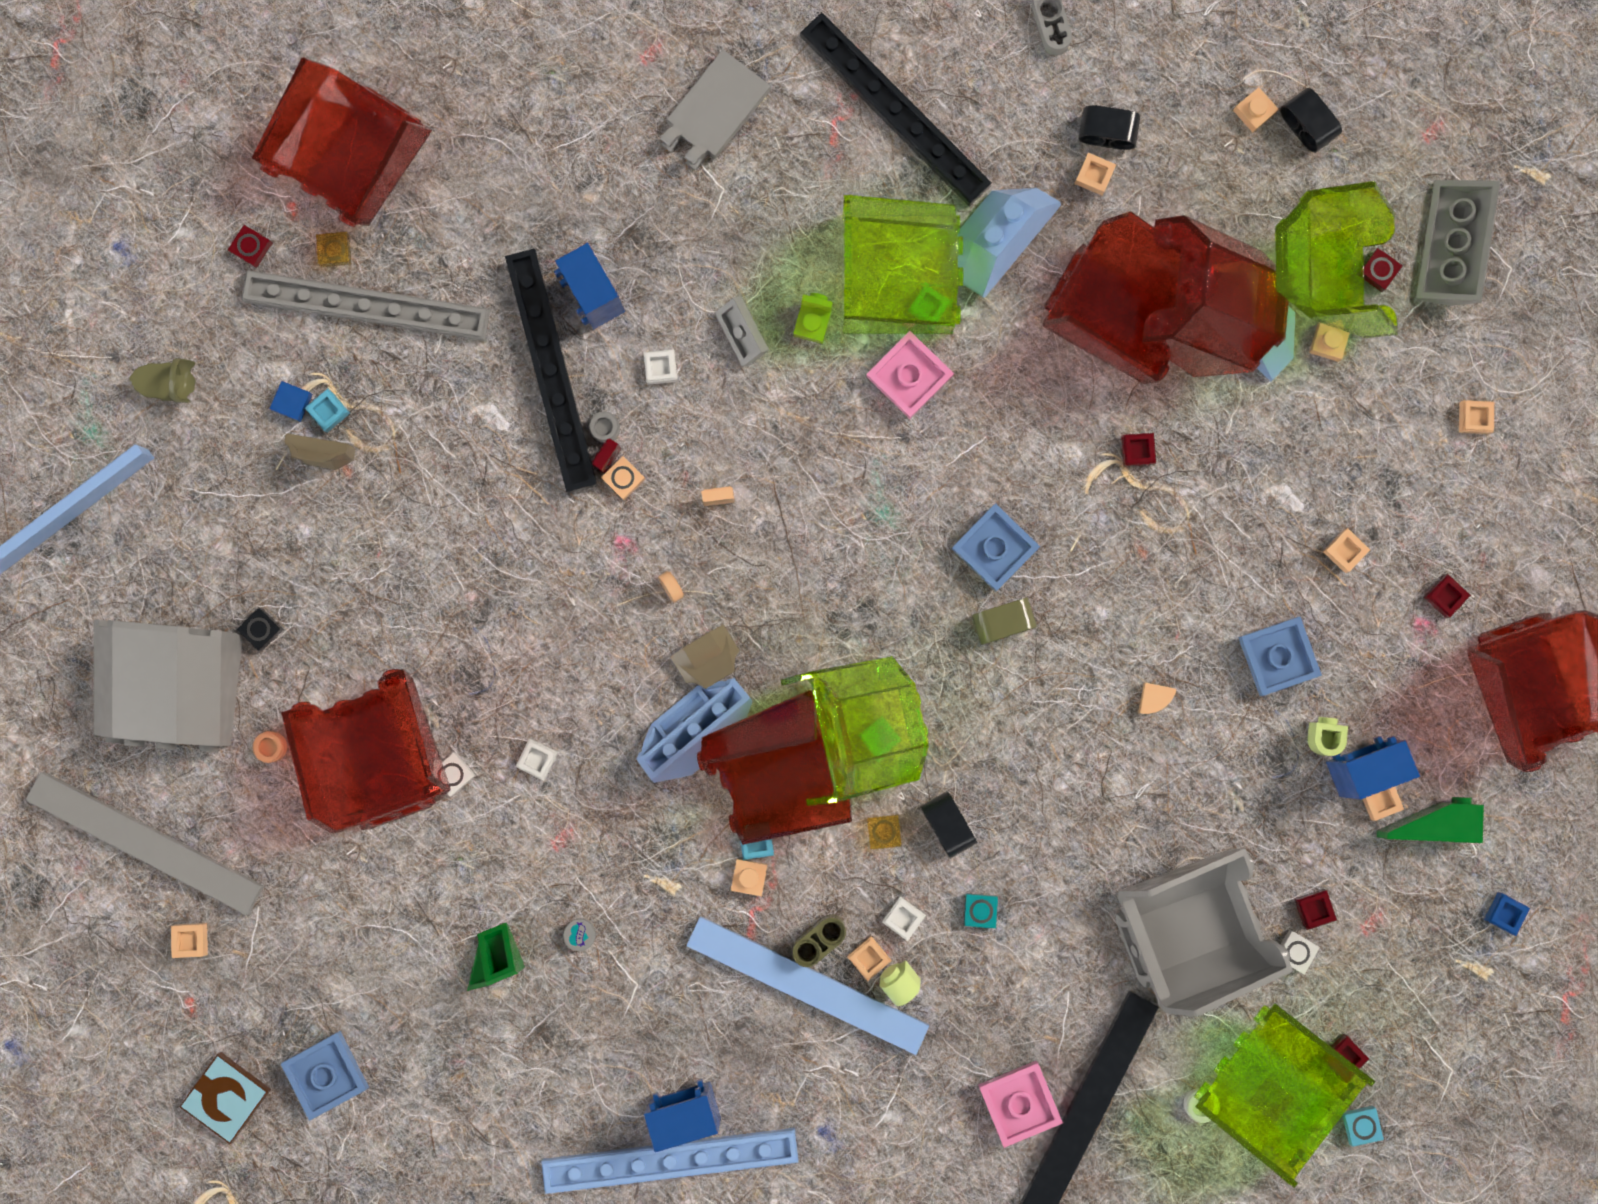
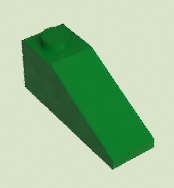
[1376,797,1484,843]

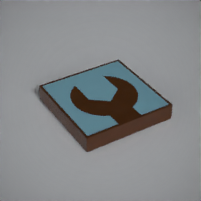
[179,1052,271,1144]

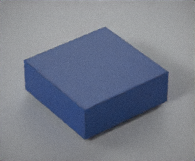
[269,381,313,422]
[1484,892,1530,936]

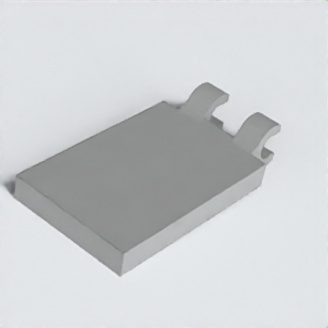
[660,50,771,171]

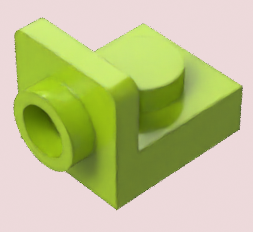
[793,293,833,344]

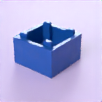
[554,242,625,330]
[1326,736,1420,800]
[644,1079,721,1153]

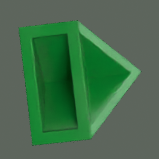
[467,922,525,991]

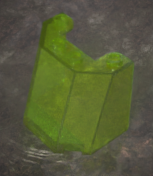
[1275,181,1398,338]
[842,195,964,334]
[780,656,929,806]
[1193,1003,1376,1188]

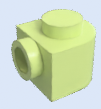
[1307,717,1348,756]
[879,960,921,1006]

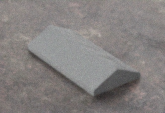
[1416,180,1500,306]

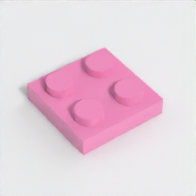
[866,331,954,419]
[978,1060,1063,1148]

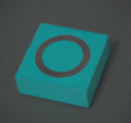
[963,893,998,929]

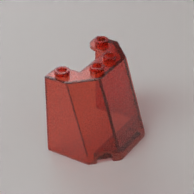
[252,57,432,227]
[1043,211,1219,384]
[1143,215,1291,377]
[1467,610,1598,772]
[281,669,451,833]
[697,689,852,845]

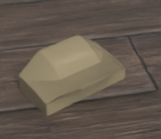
[284,433,356,470]
[670,624,740,689]

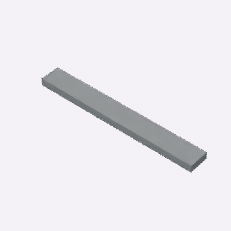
[241,270,490,341]
[25,772,264,915]

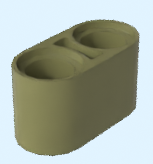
[972,597,1037,645]
[793,914,846,967]

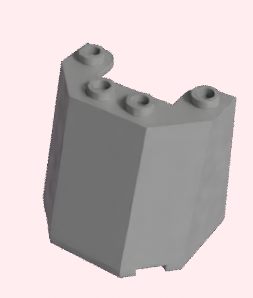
[94,620,243,752]
[1116,848,1293,1017]

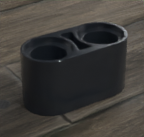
[1280,88,1342,153]
[1078,105,1140,150]
[920,791,978,859]

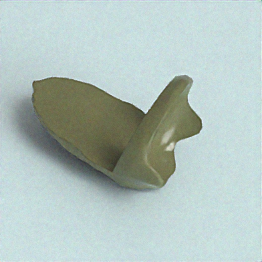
[129,358,196,403]

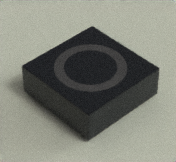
[237,607,284,652]

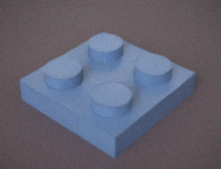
[951,503,1040,592]
[1238,617,1322,696]
[281,1031,369,1121]

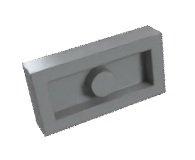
[715,296,769,367]

